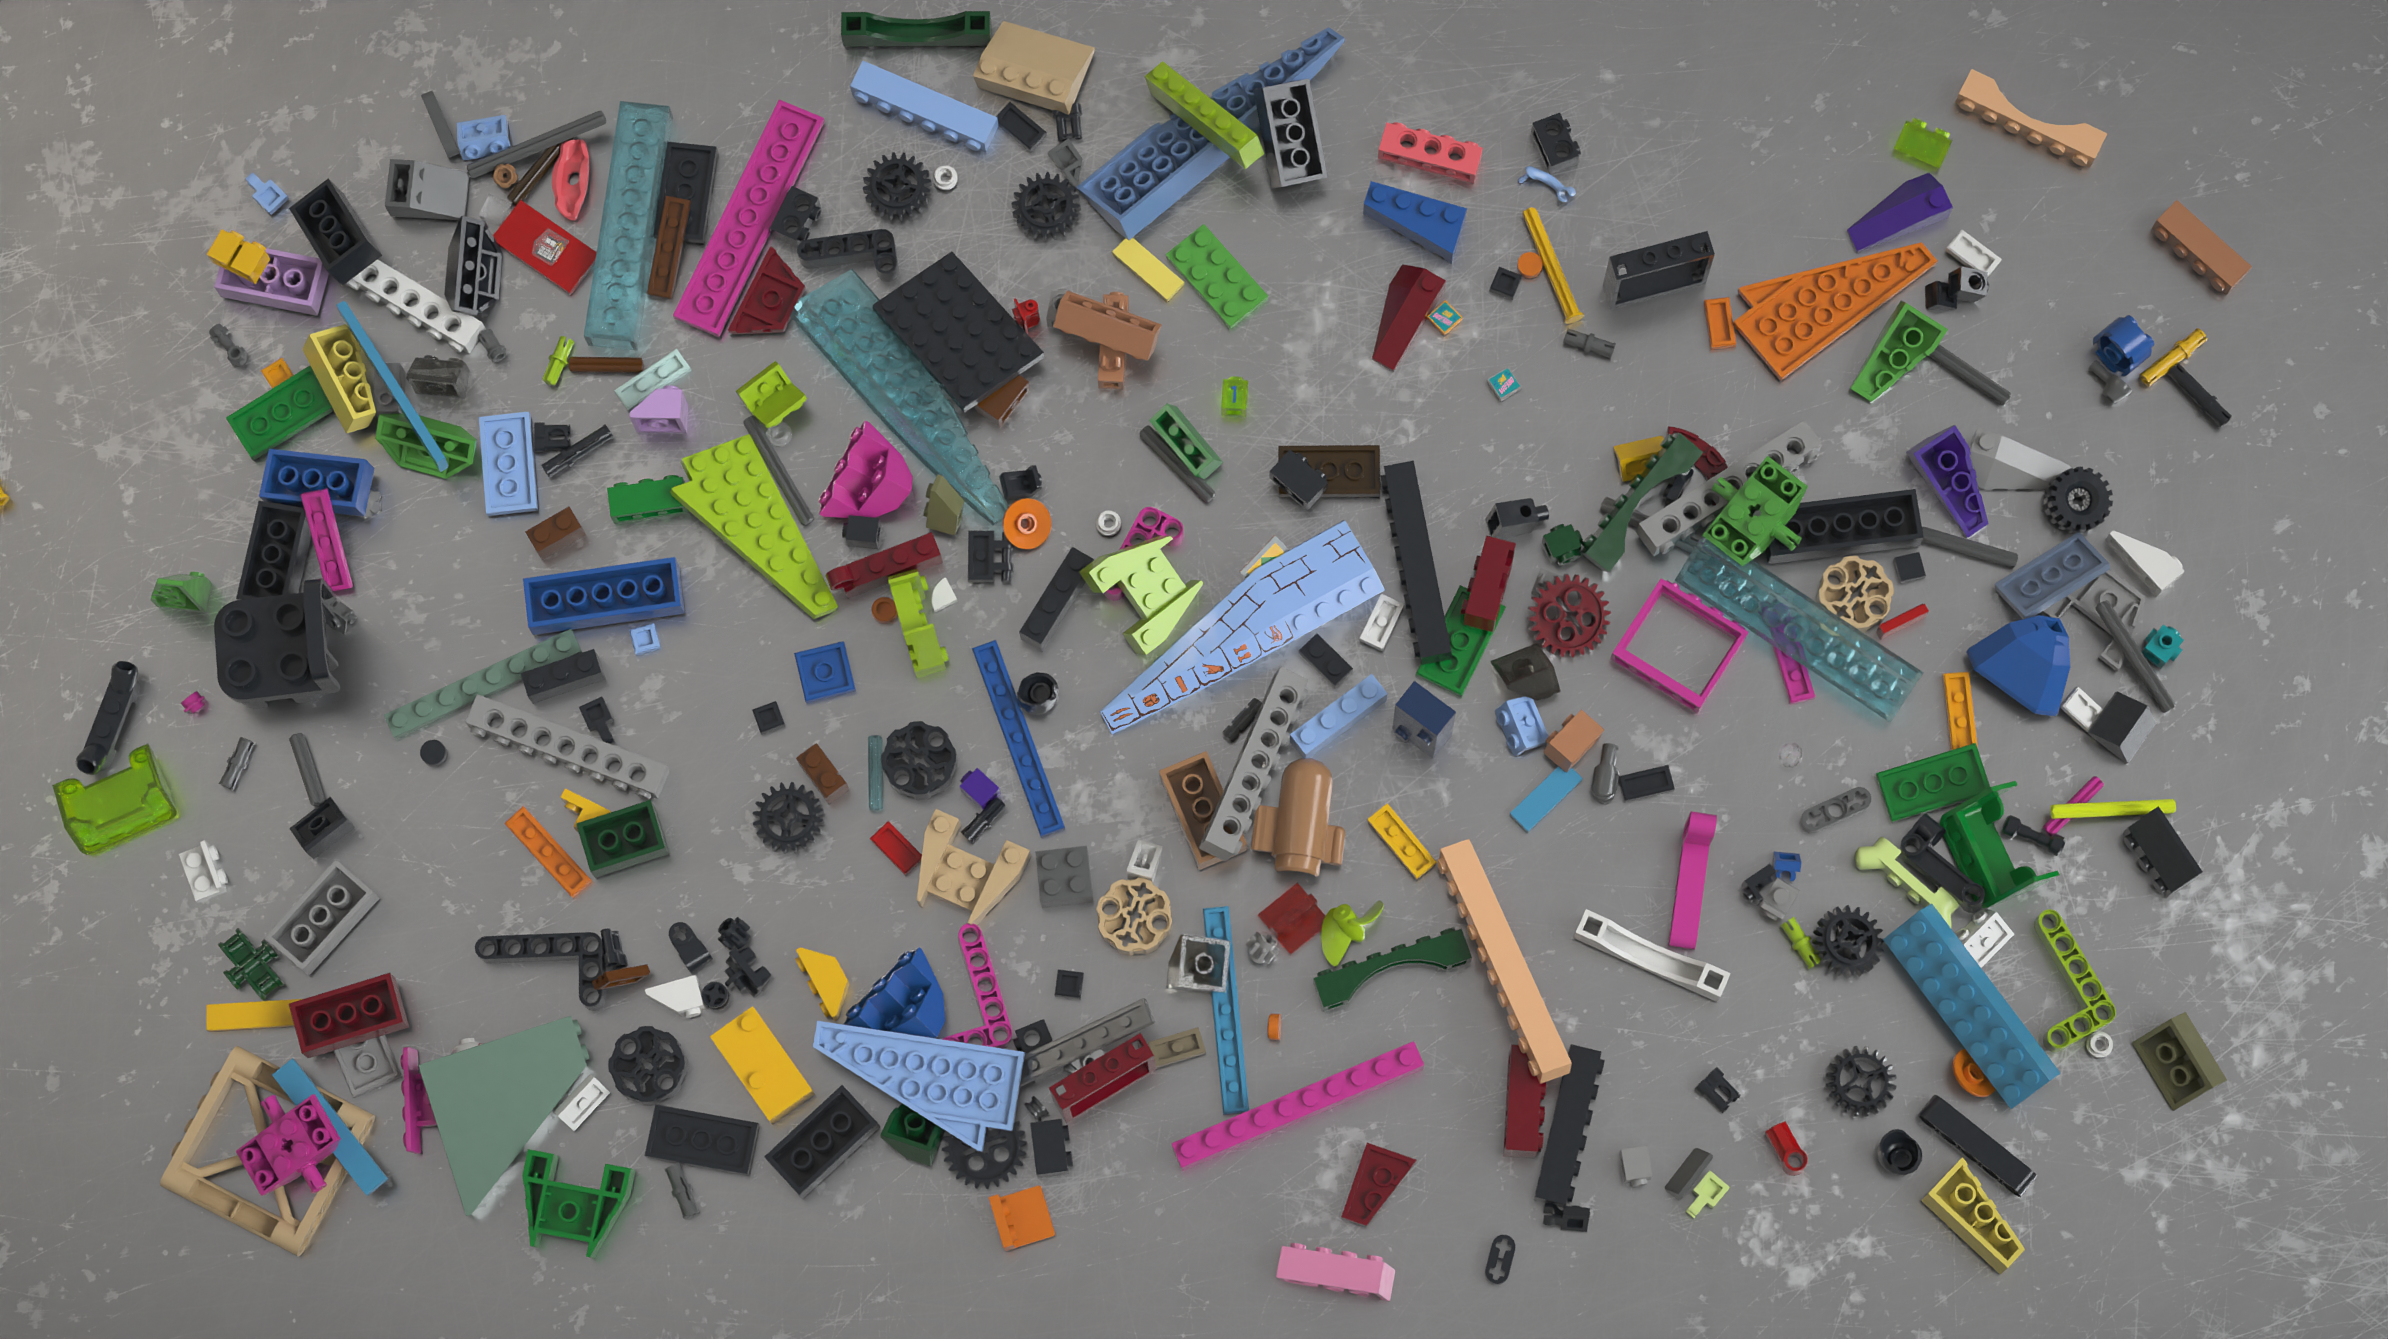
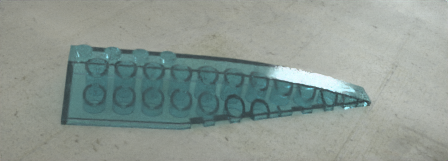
[790,269,1009,525]

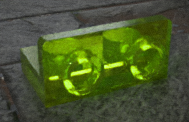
[1894,117,1953,168]

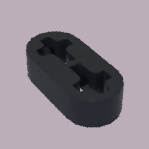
[1485,1235,1516,1285]

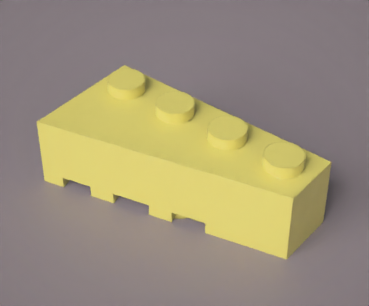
[302,324,376,434]
[1921,1157,2025,1274]

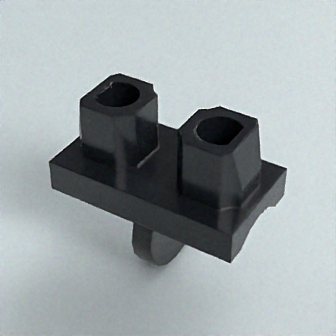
[724,947,771,998]

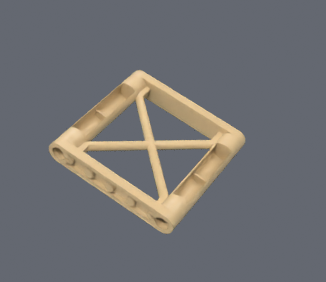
[160,1046,375,1256]

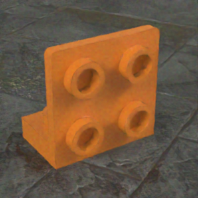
[988,1185,1055,1251]

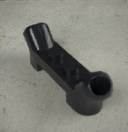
[75,661,140,775]

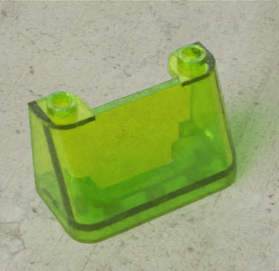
[52,743,177,855]

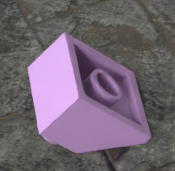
[629,386,688,433]

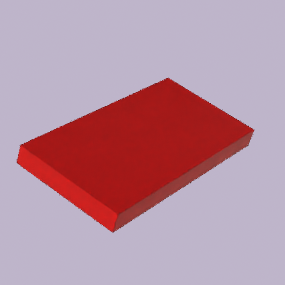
[493,200,601,295]

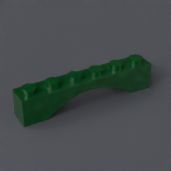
[841,11,992,47]
[1580,433,1703,572]
[1313,927,1472,1012]

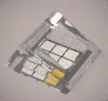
[532,229,569,265]

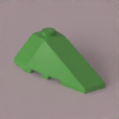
[1850,301,1948,402]
[151,571,212,612]

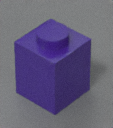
[960,768,1001,811]

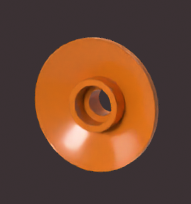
[1003,498,1051,549]
[1953,1049,1996,1097]

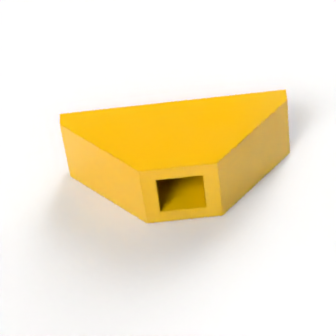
[795,947,850,1022]

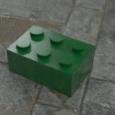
[576,800,669,878]

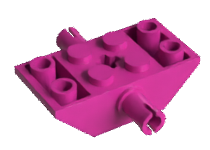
[236,1094,341,1196]

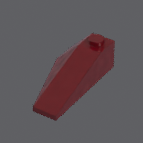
[1372,264,1446,372]

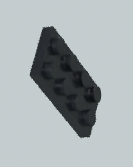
[653,141,718,243]
[645,1104,759,1176]

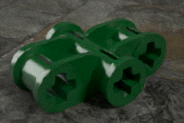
[218,928,285,1001]

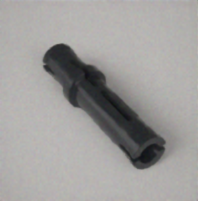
[2167,363,2233,428]
[541,424,614,478]

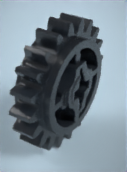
[863,152,932,221]
[1011,172,1081,241]
[752,782,824,854]
[1812,905,1884,978]

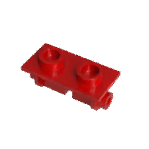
[1012,298,1040,335]

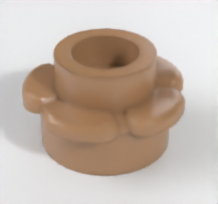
[493,164,517,188]

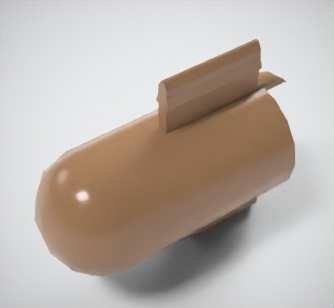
[1251,758,1345,877]

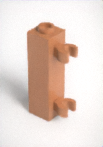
[1098,292,1129,389]

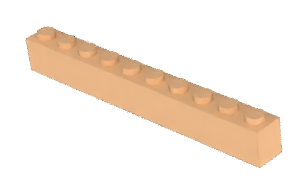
[1437,839,1572,1084]

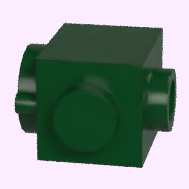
[1542,524,1583,566]

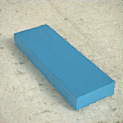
[1509,766,1583,833]

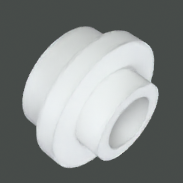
[933,166,958,190]
[1096,511,1121,536]
[2086,1031,2113,1058]

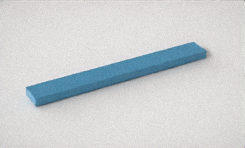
[336,301,448,472]
[1203,906,1249,1115]

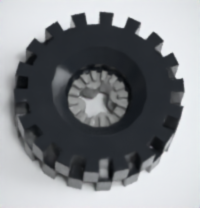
[2043,467,2113,533]

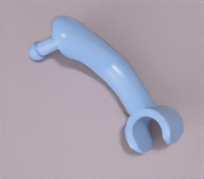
[1518,166,1576,202]

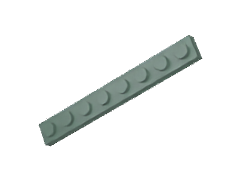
[384,629,582,740]

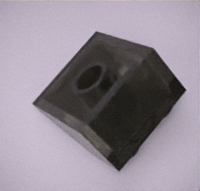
[406,355,470,399]

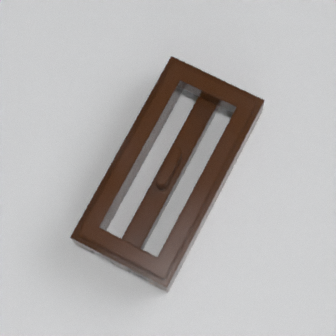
[592,964,650,990]

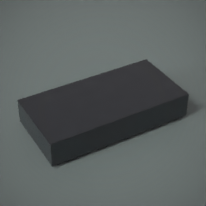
[996,102,1047,153]
[1618,765,1675,803]

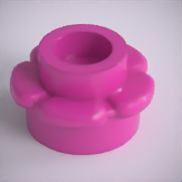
[181,691,205,714]

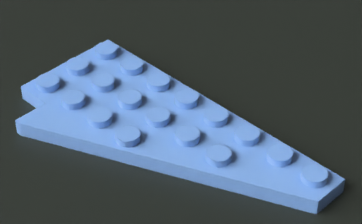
[813,1021,1025,1152]

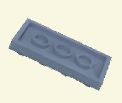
[1994,532,2110,619]

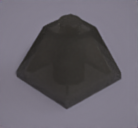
[1490,643,1561,701]
[1166,934,1231,993]

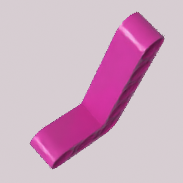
[1669,811,1717,950]
[942,923,1012,1049]

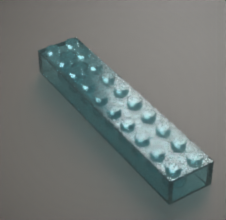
[584,101,673,351]
[1674,537,1924,722]

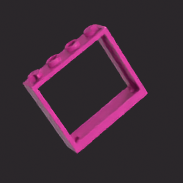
[1610,578,1748,714]

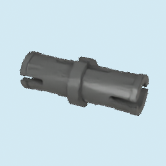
[1563,328,1616,359]
[219,737,256,790]
[665,1163,699,1219]

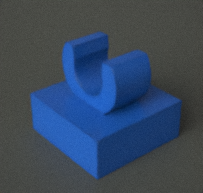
[1773,851,1801,881]

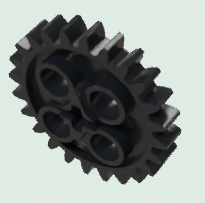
[942,1121,1027,1189]

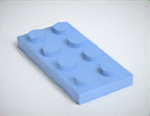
[479,411,538,516]

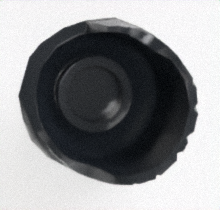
[1017,672,1059,715]
[1877,1129,1922,1175]

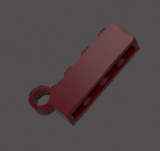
[825,532,943,599]

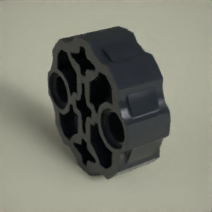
[881,721,958,800]
[608,1026,688,1106]

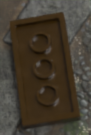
[1278,445,1380,497]

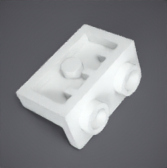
[179,840,228,903]
[1955,909,2014,968]

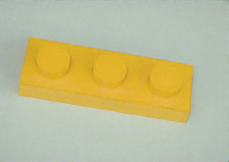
[1367,803,1437,880]

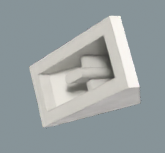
[1127,840,1163,883]

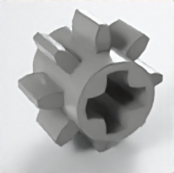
[1246,932,1280,964]

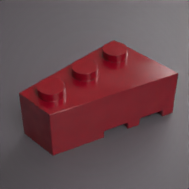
[1460,535,1516,632]

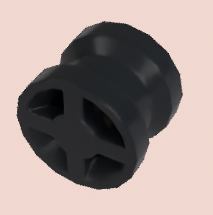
[702,982,730,1011]

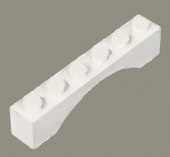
[1574,909,1731,1002]

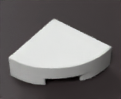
[932,578,958,612]

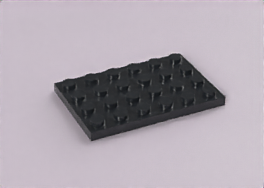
[872,251,1044,413]

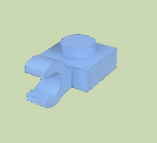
[245,172,289,215]

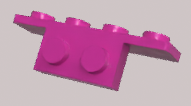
[400,1047,437,1154]

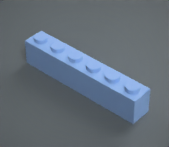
[850,61,999,152]

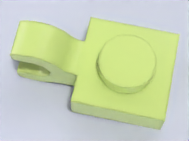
[1686,1171,1730,1218]

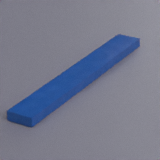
[972,640,1065,838]

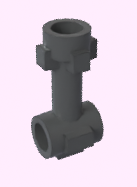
[209,324,247,366]

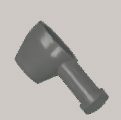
[2088,360,2132,403]

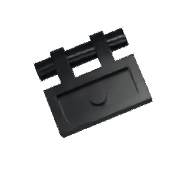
[968,531,1014,583]

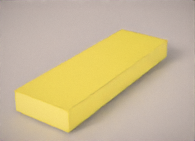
[1112,238,1184,303]

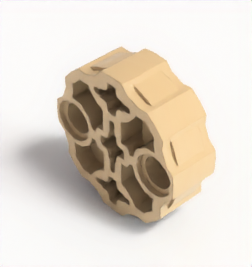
[1816,556,1894,634]
[1096,877,1173,956]

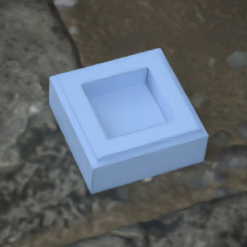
[629,623,661,656]

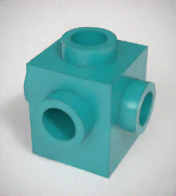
[2142,624,2184,669]

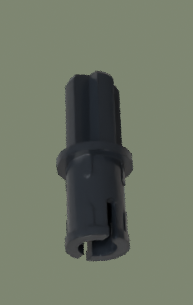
[961,797,1005,844]

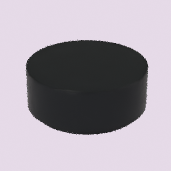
[420,740,447,767]

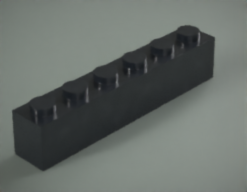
[1534,1044,1605,1207]

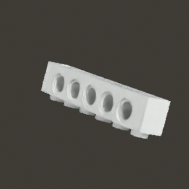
[346,259,486,354]

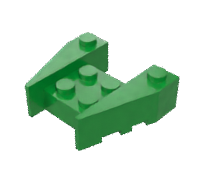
[522,1149,636,1259]

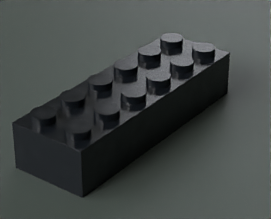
[1765,489,1924,564]

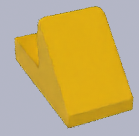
[560,788,611,832]

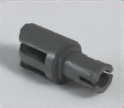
[1591,743,1620,804]

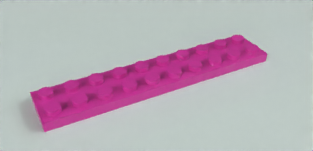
[673,99,825,337]

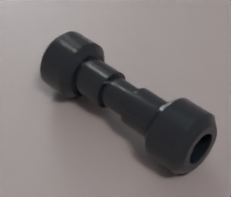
[2001,815,2066,856]

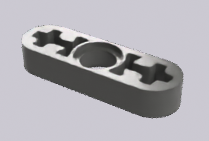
[421,91,460,158]
[1800,787,1871,833]

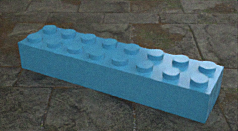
[1883,904,2061,1109]

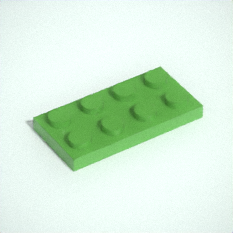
[1166,224,1268,330]

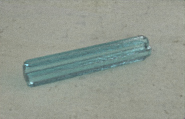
[868,735,883,811]

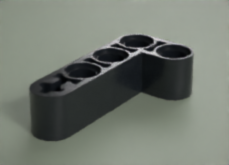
[797,229,899,282]

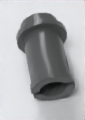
[478,329,506,362]

